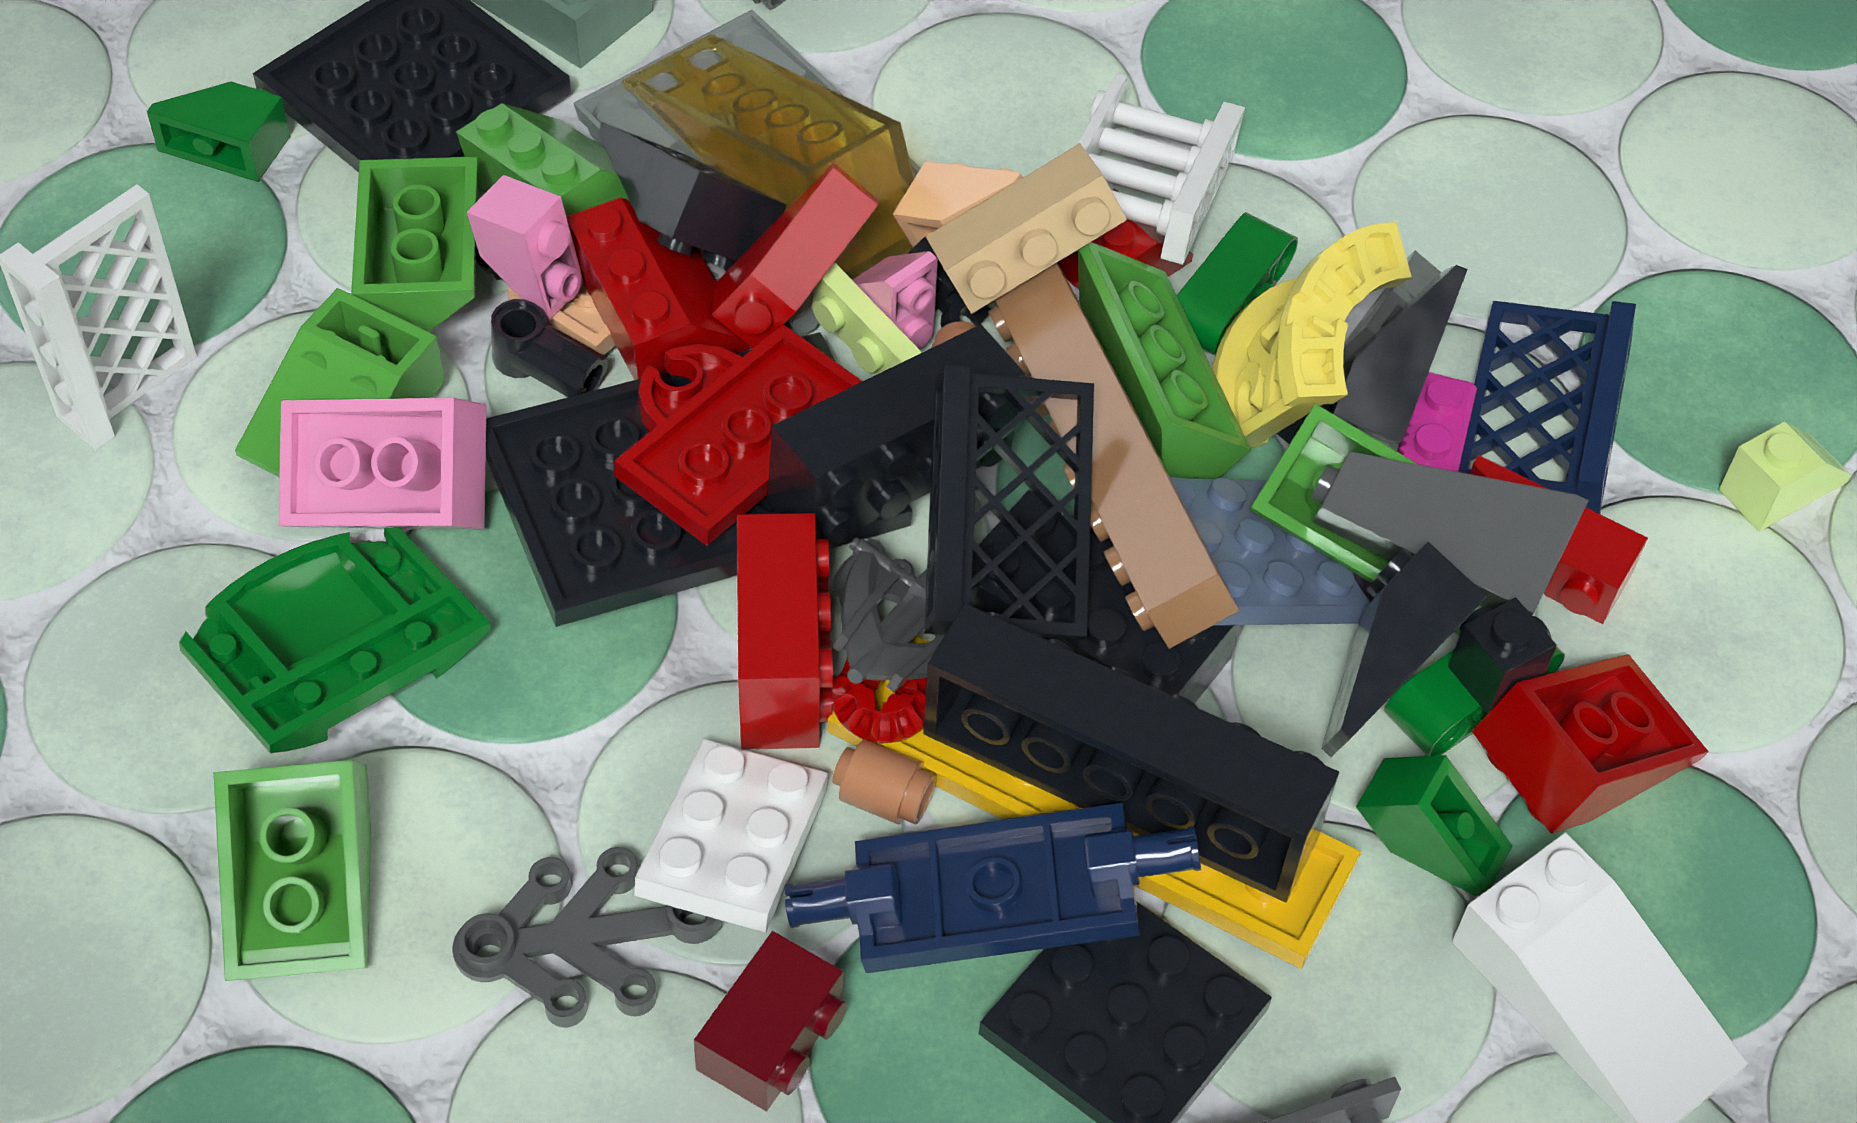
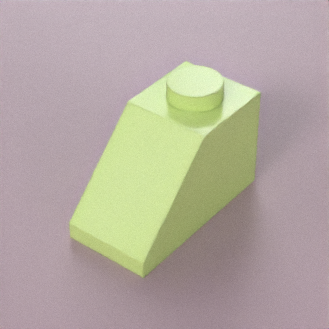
[1719,421,1852,532]

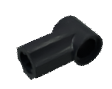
[491,299,608,397]

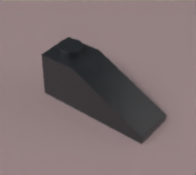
[1327,265,1468,444]

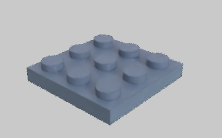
[1170,477,1371,625]

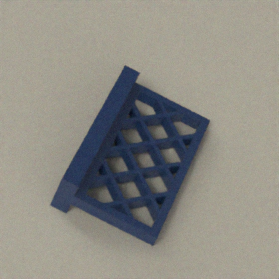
[1458,301,1636,514]

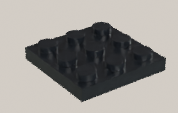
[979,901,1272,1123]

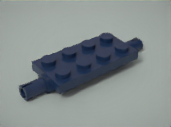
[785,803,1201,973]

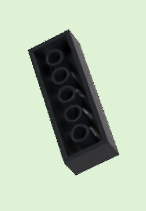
[923,603,1339,903]

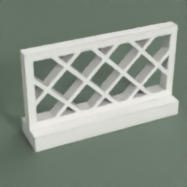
[0,184,197,451]

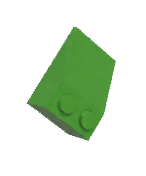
[213,760,371,981]

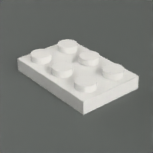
[634,739,828,933]

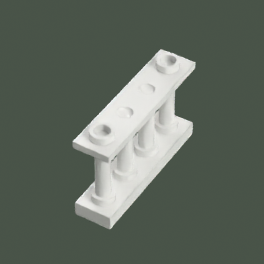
[1076,73,1245,265]

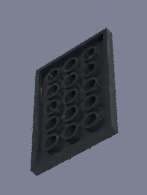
[486,332,913,627]

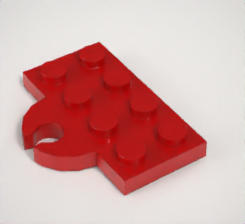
[614,324,862,546]

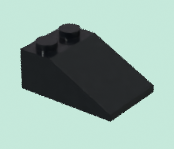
[598,122,787,270]
[1321,542,1488,757]

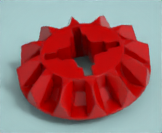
[832,659,927,743]

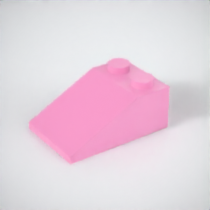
[279,398,486,529]

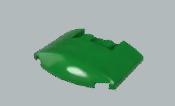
[179,527,490,753]

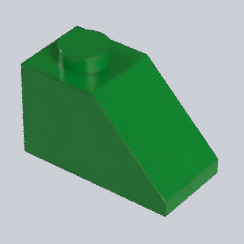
[147,81,291,182]
[1356,755,1513,896]

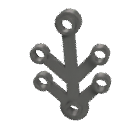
[452,847,722,1028]

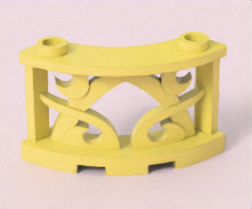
[1212,222,1412,448]

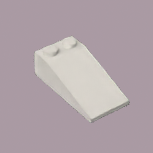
[1452,832,1748,1123]

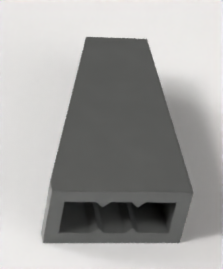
[1311,451,1589,615]

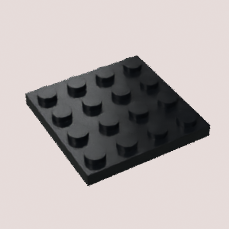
[253,0,571,172]

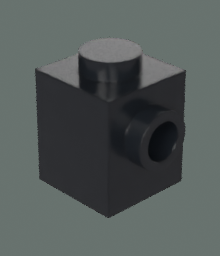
[1448,597,1557,714]

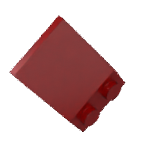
[1472,654,1709,834]

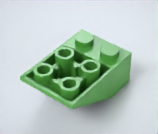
[235,288,445,478]

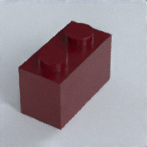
[694,930,848,1112]

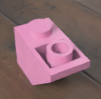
[467,175,584,321]
[853,251,938,350]

